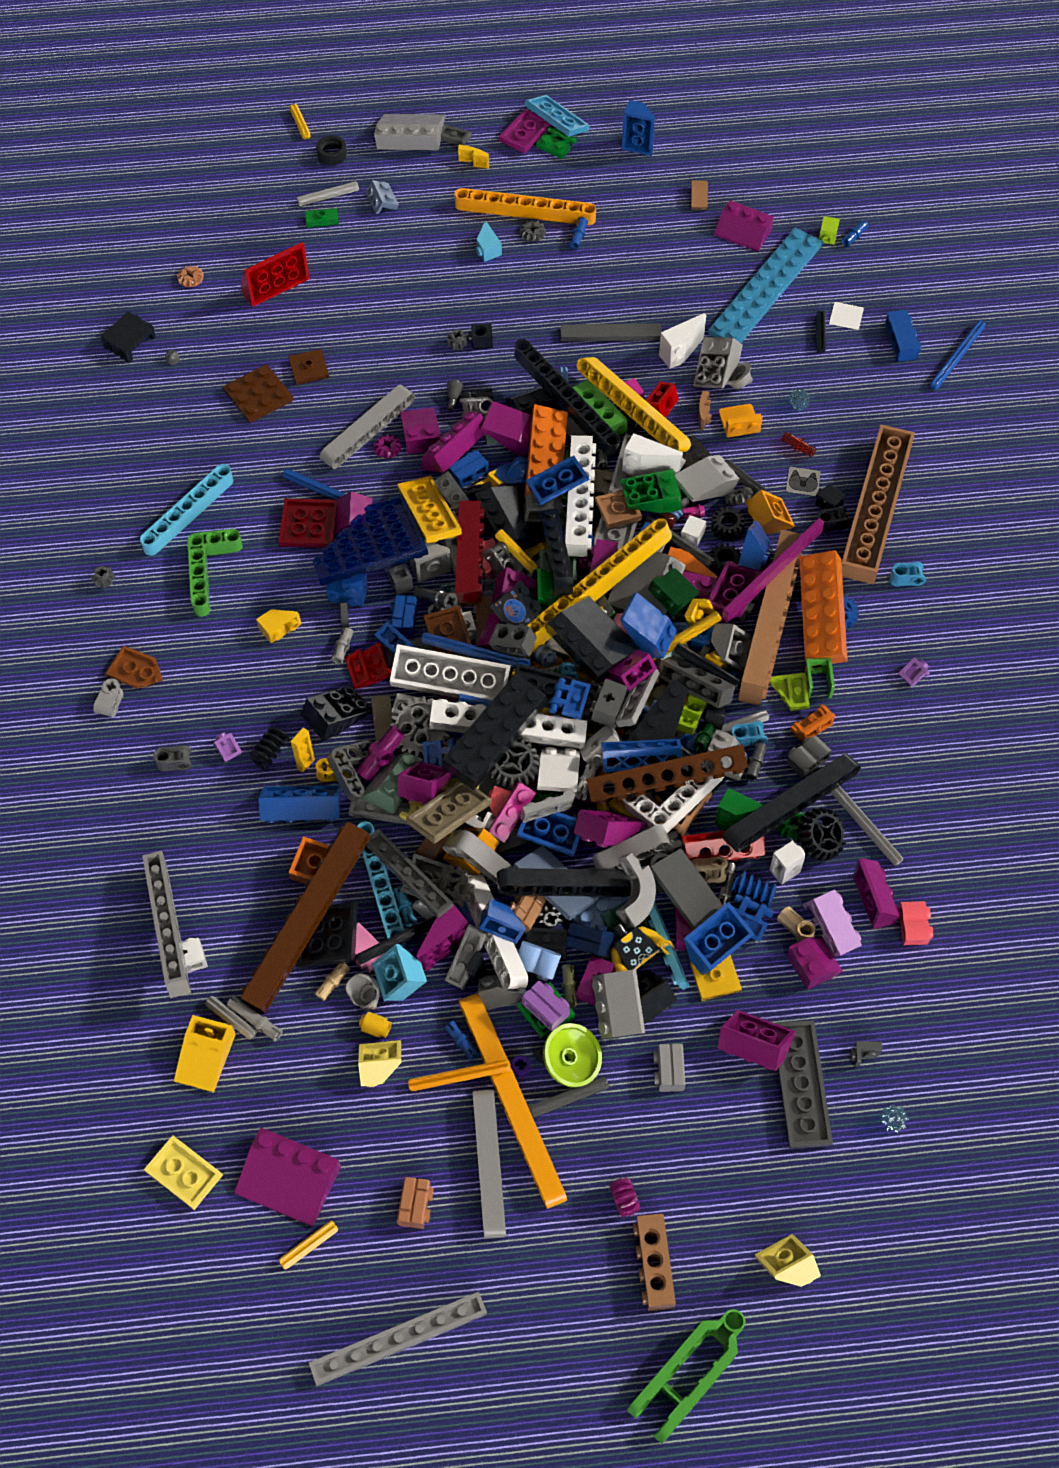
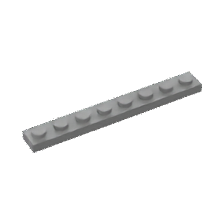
[309,1292,487,1386]

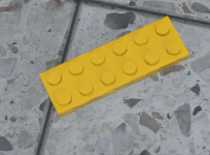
[397,475,462,543]

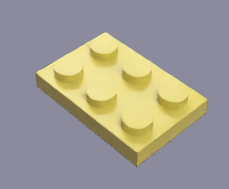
[144,1135,223,1210]

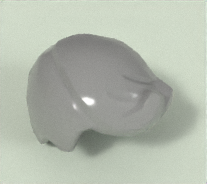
[345,973,380,1011]

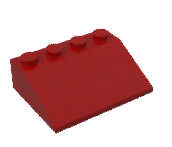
[241,242,310,307]

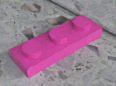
[487,782,536,843]

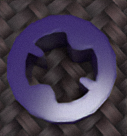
[511,1055,530,1077]

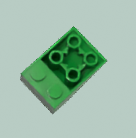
[620,469,682,513]

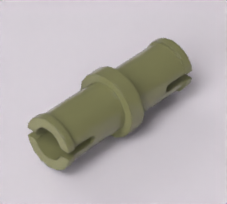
[561,964,578,1007]

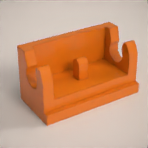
[790,704,835,742]

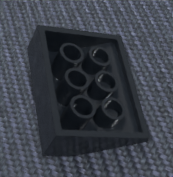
[475,485,543,555]
[547,596,640,683]

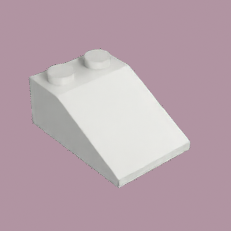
[659,313,706,369]
[622,433,683,476]
[537,747,580,792]

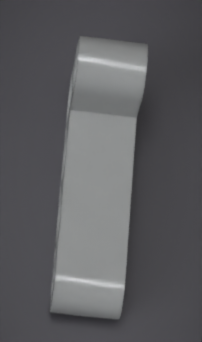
[592,825,675,870]
[442,830,513,886]

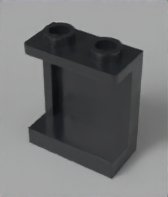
[101,312,156,363]

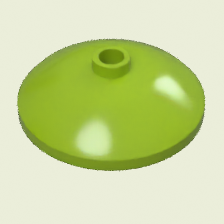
[543,1023,602,1088]

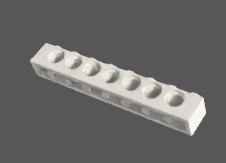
[565,436,596,557]
[429,699,587,749]

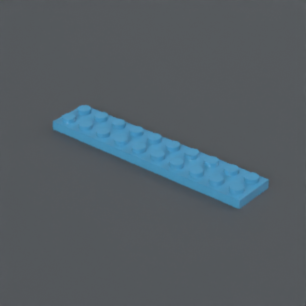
[708,228,823,343]

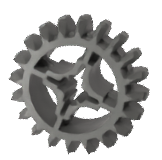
[489,739,540,790]

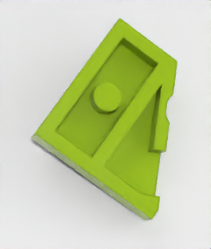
[770,673,810,711]

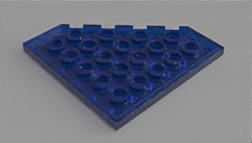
[312,495,428,585]

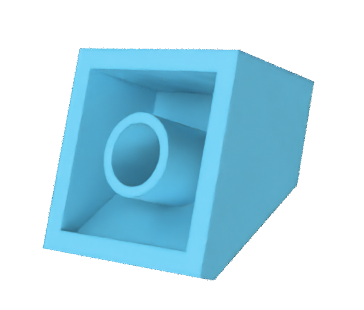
[372,944,427,1001]

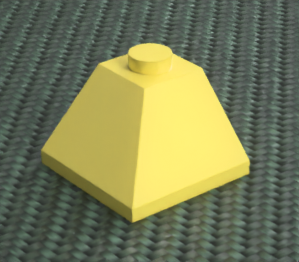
[358,1040,401,1087]
[755,1234,821,1287]

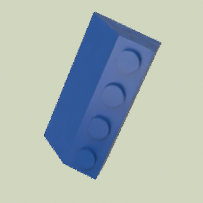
[259,785,342,823]

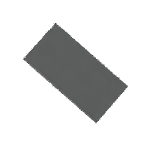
[650,849,723,930]

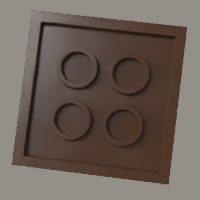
[223,364,294,424]

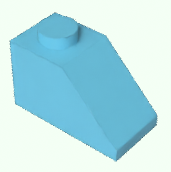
[475,222,502,262]

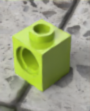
[819,216,840,245]

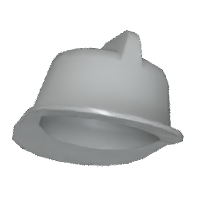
[726,362,753,389]

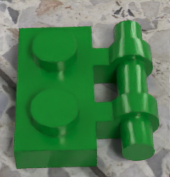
[536,127,577,159]

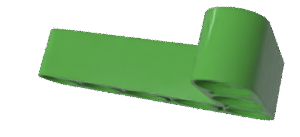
[188,529,243,617]

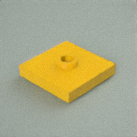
[690,955,742,1001]

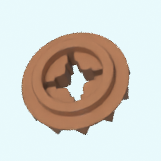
[177,265,204,287]

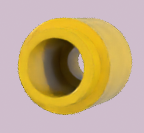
[359,1012,392,1038]

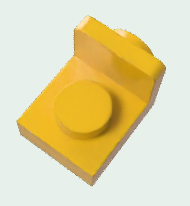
[684,599,715,626]

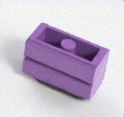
[522,981,570,1031]

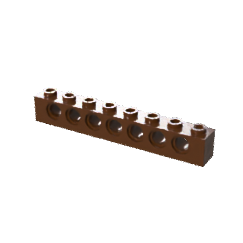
[586,744,748,805]

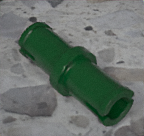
[693,724,716,753]

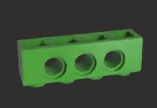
[573,380,628,436]

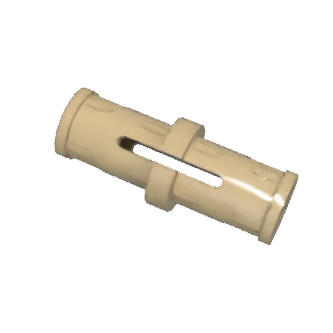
[314,963,350,1001]

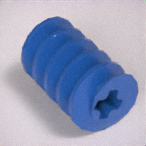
[731,870,776,908]

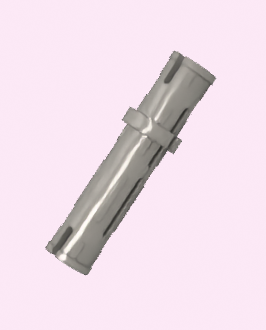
[227,996,283,1042]

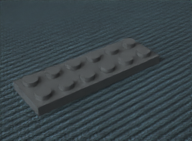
[775,1020,833,1149]

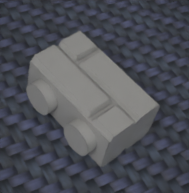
[653,1044,686,1092]

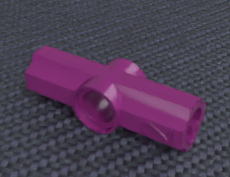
[356,725,405,781]

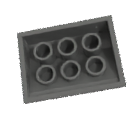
[607,551,686,615]

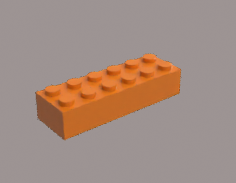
[799,550,848,667]

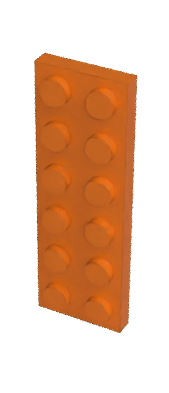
[524,404,568,498]

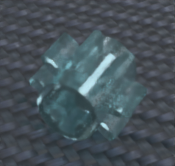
[789,389,811,411]
[881,1104,908,1133]

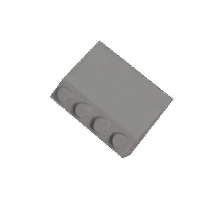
[374,114,445,150]

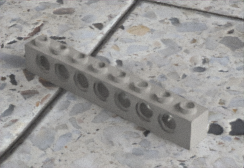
[142,851,191,998]

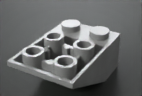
[693,337,743,388]

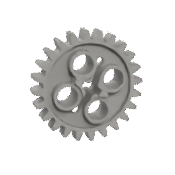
[390,696,451,758]

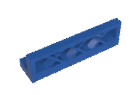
[601,739,682,772]

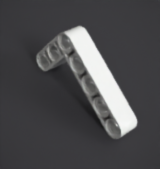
[623,760,724,833]

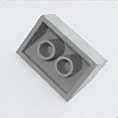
[592,969,645,1039]

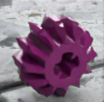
[609,1177,640,1217]

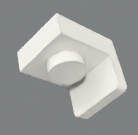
[465,812,494,830]

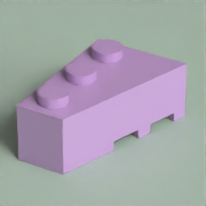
[802,889,862,957]

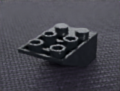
[301,685,372,740]

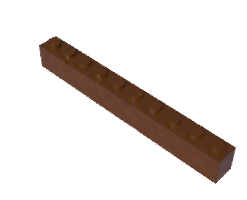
[241,821,371,1013]

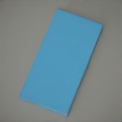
[524,95,590,137]

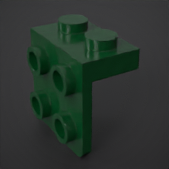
[648,568,699,616]

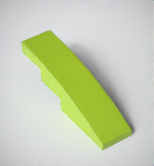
[677,694,708,735]

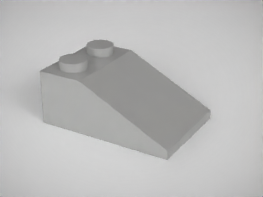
[675,455,740,502]

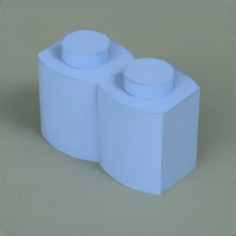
[518,941,561,981]

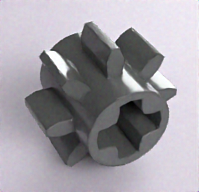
[447,329,468,351]
[91,565,115,589]
[538,904,562,928]

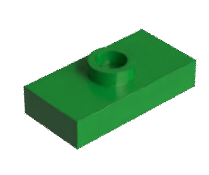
[305,208,339,228]

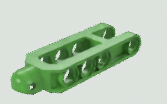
[627,1309,746,1444]

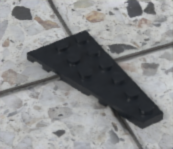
[606,679,689,802]

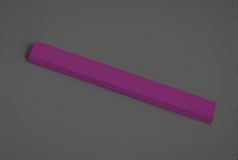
[722,518,824,623]

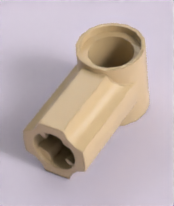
[777,906,815,942]

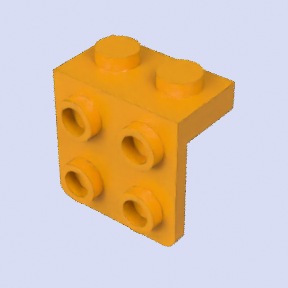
[719,404,762,438]

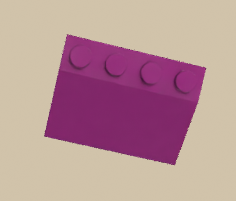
[234,1127,341,1227]

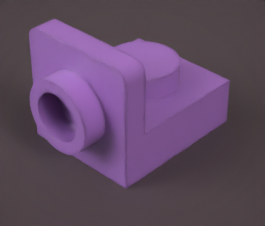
[898,657,930,687]
[213,732,242,762]

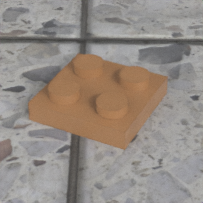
[595,490,642,529]

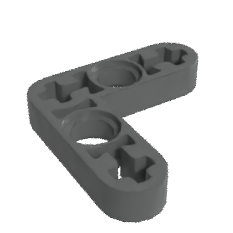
[327,740,373,801]

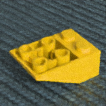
[174,1015,236,1093]

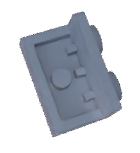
[366,180,399,214]

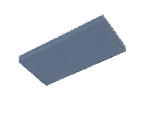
[513,846,598,921]

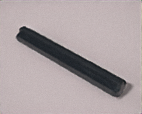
[674,643,741,689]

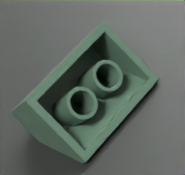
[360,752,423,813]

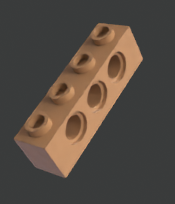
[633,1214,676,1311]

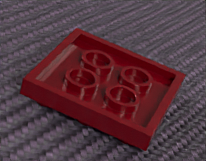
[278,498,337,548]

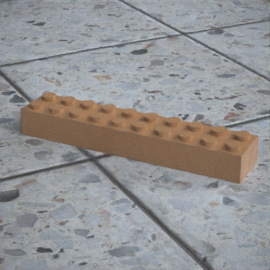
[841,424,915,585]
[738,529,803,706]

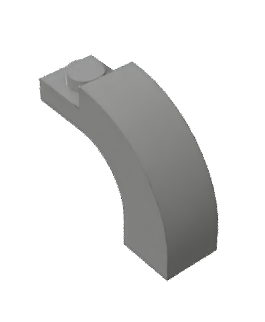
[615,853,656,928]

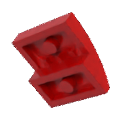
[345,642,392,689]

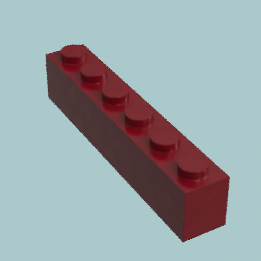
[455,501,484,602]

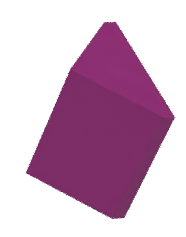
[335,491,373,533]

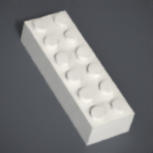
[390,644,511,700]

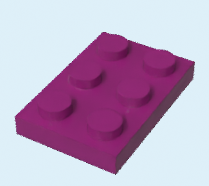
[499,109,551,154]

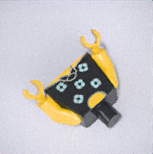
[611,922,674,972]

